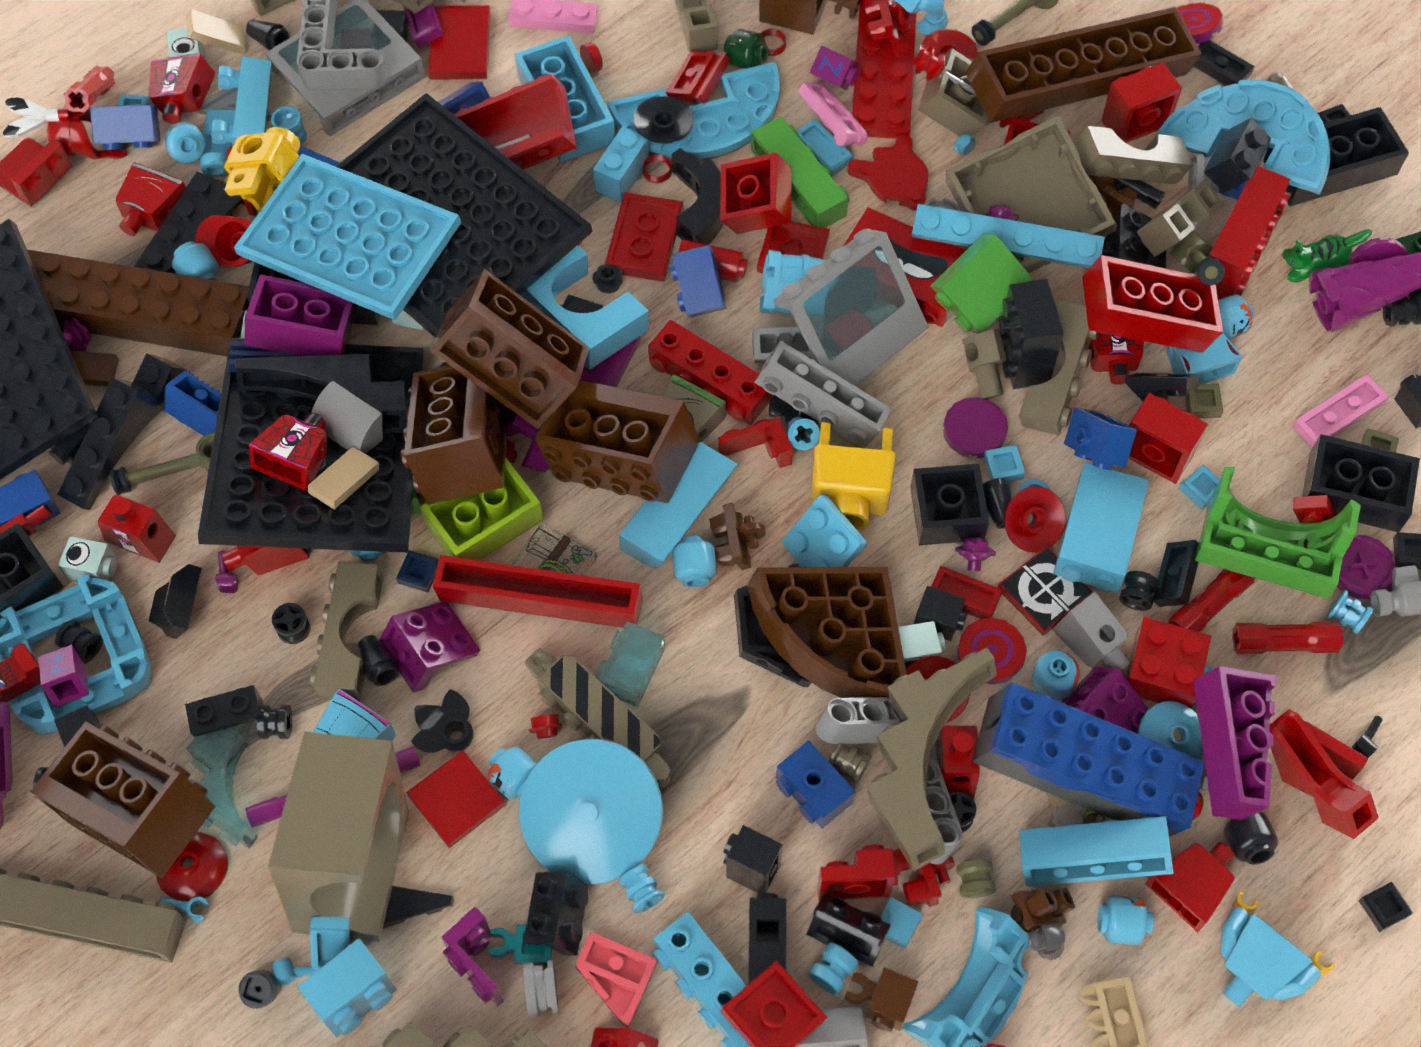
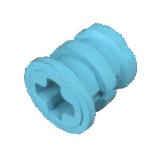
[786,417,820,450]
[1326,590,1374,634]
[618,864,666,913]

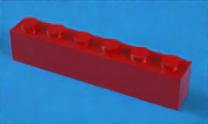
[433,555,643,630]

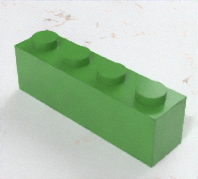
[751,116,849,228]

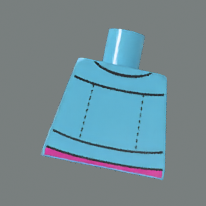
[313,689,396,740]

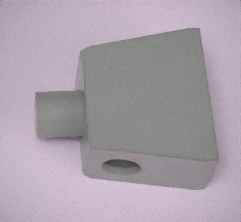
[1052,591,1131,671]

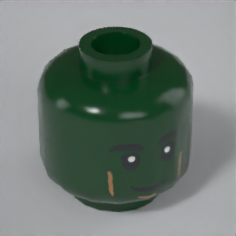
[723,29,769,69]

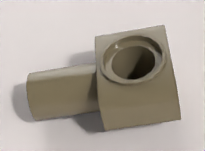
[962,329,1007,400]

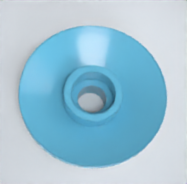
[1138,701,1203,759]

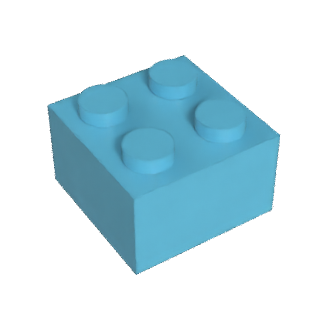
[297,938,397,1038]

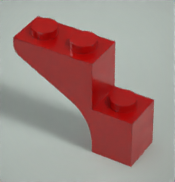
[1269,709,1379,839]

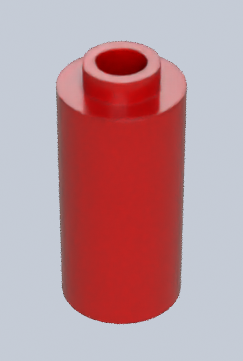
[678,239,748,283]

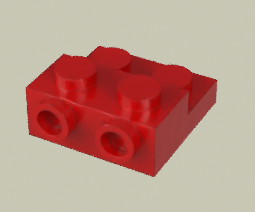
[817,844,901,901]

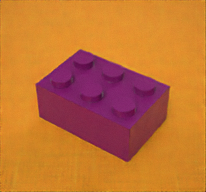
[244,274,355,356]

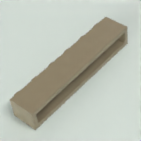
[0,869,186,963]

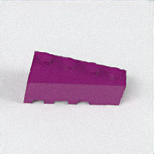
[1193,666,1277,820]

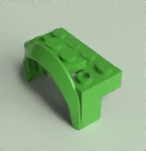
[1195,467,1361,599]

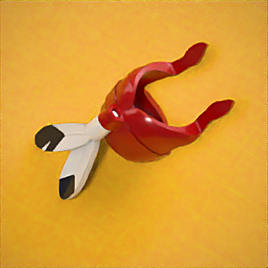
[3,97,127,159]

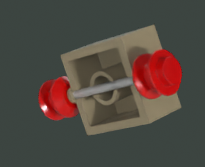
[914,47,1019,137]

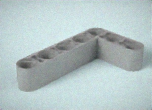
[297,0,388,90]
[815,697,963,864]

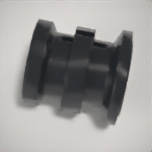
[1382,294,1421,327]
[55,620,103,664]

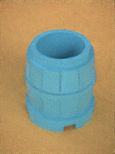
[760,250,835,317]

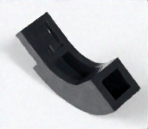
[671,148,723,245]

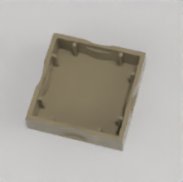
[946,115,1115,273]

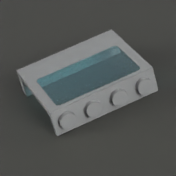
[265,0,426,137]
[773,229,929,386]

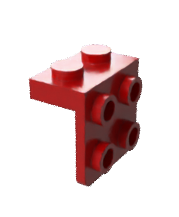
[0,138,73,207]

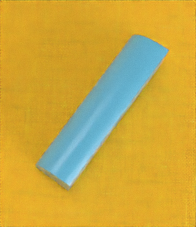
[619,442,738,567]

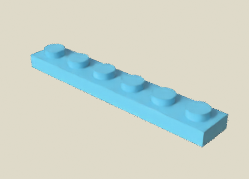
[912,204,1105,269]

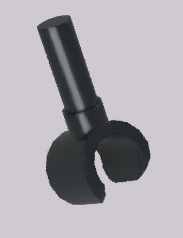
[1351,716,1383,758]

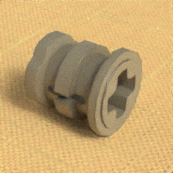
[828,743,872,783]

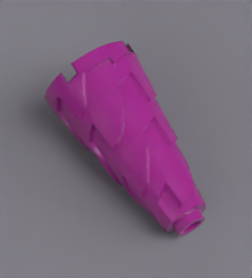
[1309,252,1421,333]

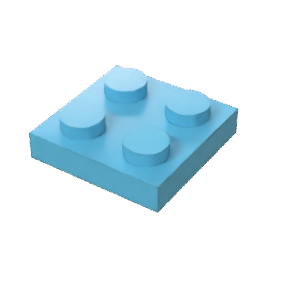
[781,495,868,567]

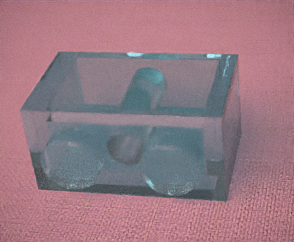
[596,621,665,707]

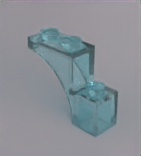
[186,727,259,849]

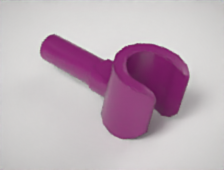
[215,550,238,593]

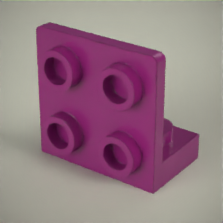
[379,602,480,693]
[1062,667,1149,734]
[441,906,503,1007]

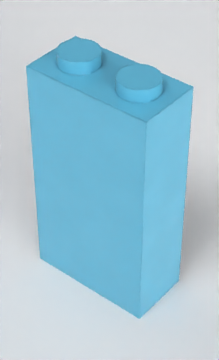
[1053,462,1149,593]

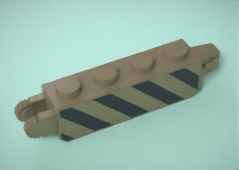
[525,648,671,790]

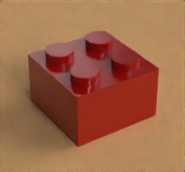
[1101,62,1182,143]
[720,152,792,234]
[1128,393,1208,484]
[1125,617,1212,708]

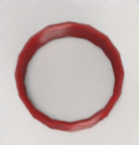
[760,28,786,56]
[642,154,672,183]

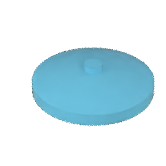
[519,739,663,884]

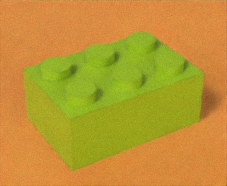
[420,458,543,561]

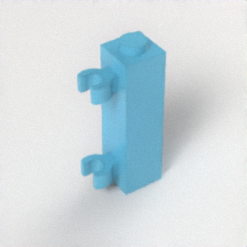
[211,56,272,147]

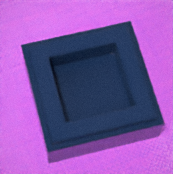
[396,550,439,593]

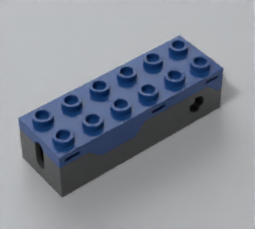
[972,682,1204,837]

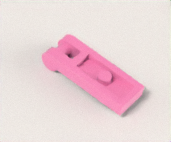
[798,82,867,146]

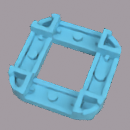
[0,575,152,735]

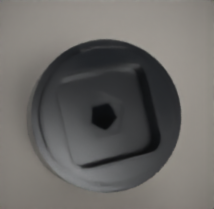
[238,969,279,1009]

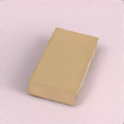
[186,9,247,54]
[308,447,379,510]

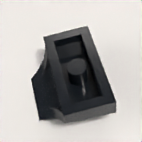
[148,564,202,639]

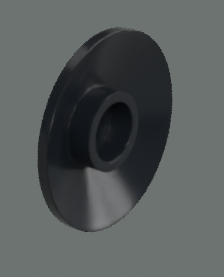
[634,96,693,144]

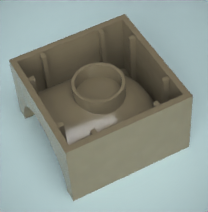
[268,732,409,942]

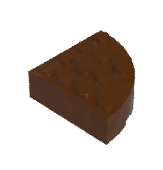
[747,567,907,698]

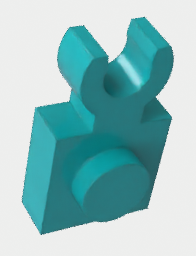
[488,924,553,966]

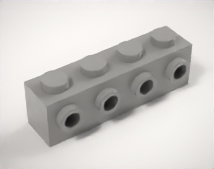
[754,341,891,448]

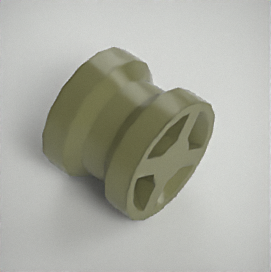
[956,859,996,898]

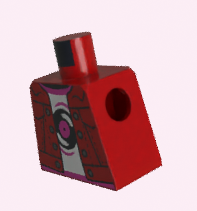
[149,54,215,124]
[1089,332,1144,385]
[248,413,327,491]
[98,495,176,563]

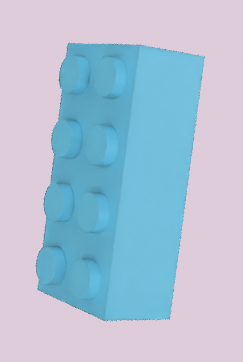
[514,35,615,163]

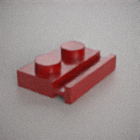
[666,51,730,104]

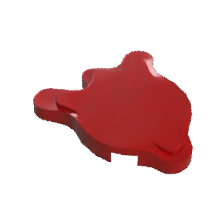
[847,135,929,211]

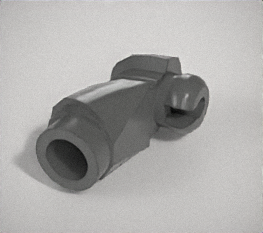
[1028,924,1065,960]

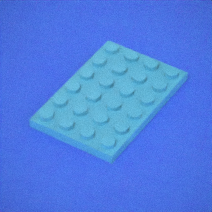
[234,154,462,320]

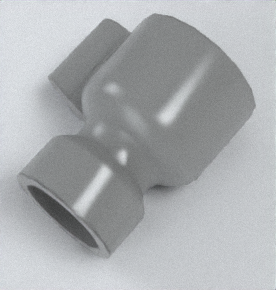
[1370,565,1421,617]

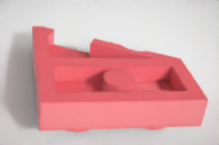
[575,931,658,1028]

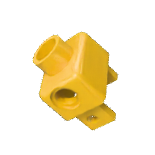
[224,127,300,212]
[812,422,896,530]

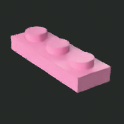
[508,0,598,34]
[1292,374,1389,448]

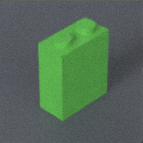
[931,233,1035,333]

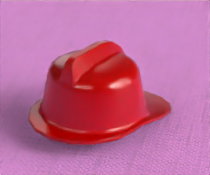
[195,215,252,267]

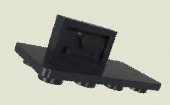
[1102,204,1166,269]

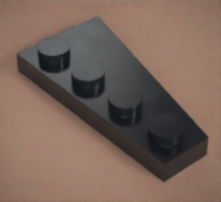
[134,171,245,274]

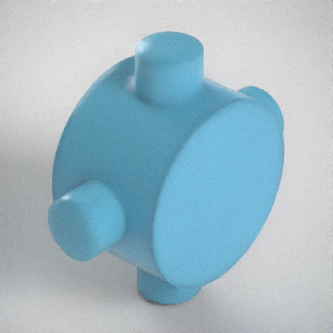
[954,134,976,156]

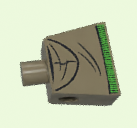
[662,374,726,442]

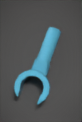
[159,897,209,923]
[272,958,318,985]

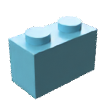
[593,126,650,202]

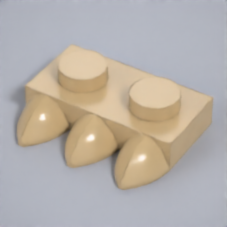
[1076,977,1148,1047]

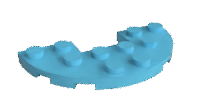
[607,61,780,160]
[1155,80,1330,195]

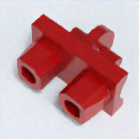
[863,0,913,45]
[893,848,955,907]

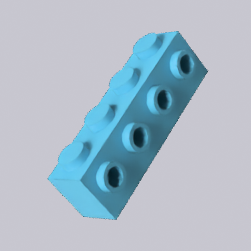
[1019,816,1174,887]
[652,912,750,1047]

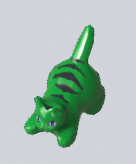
[1282,229,1372,283]

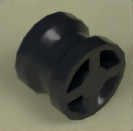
[1119,570,1159,611]
[272,603,310,644]
[257,705,292,739]
[949,791,977,833]

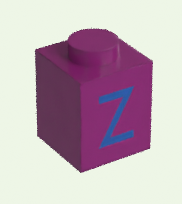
[809,45,859,91]
[38,645,89,707]

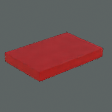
[428,5,490,80]
[604,192,683,282]

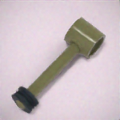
[971,0,1059,46]
[1170,231,1225,285]
[110,433,215,495]

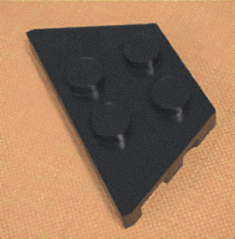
[734,563,812,687]

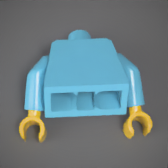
[1220,891,1335,1007]

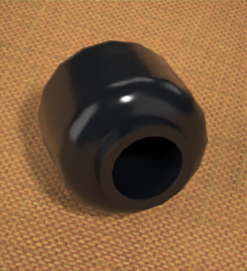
[1224,812,1278,865]

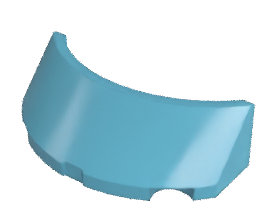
[902,905,1029,1047]

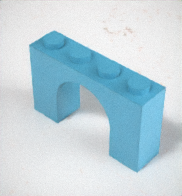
[520,245,649,369]

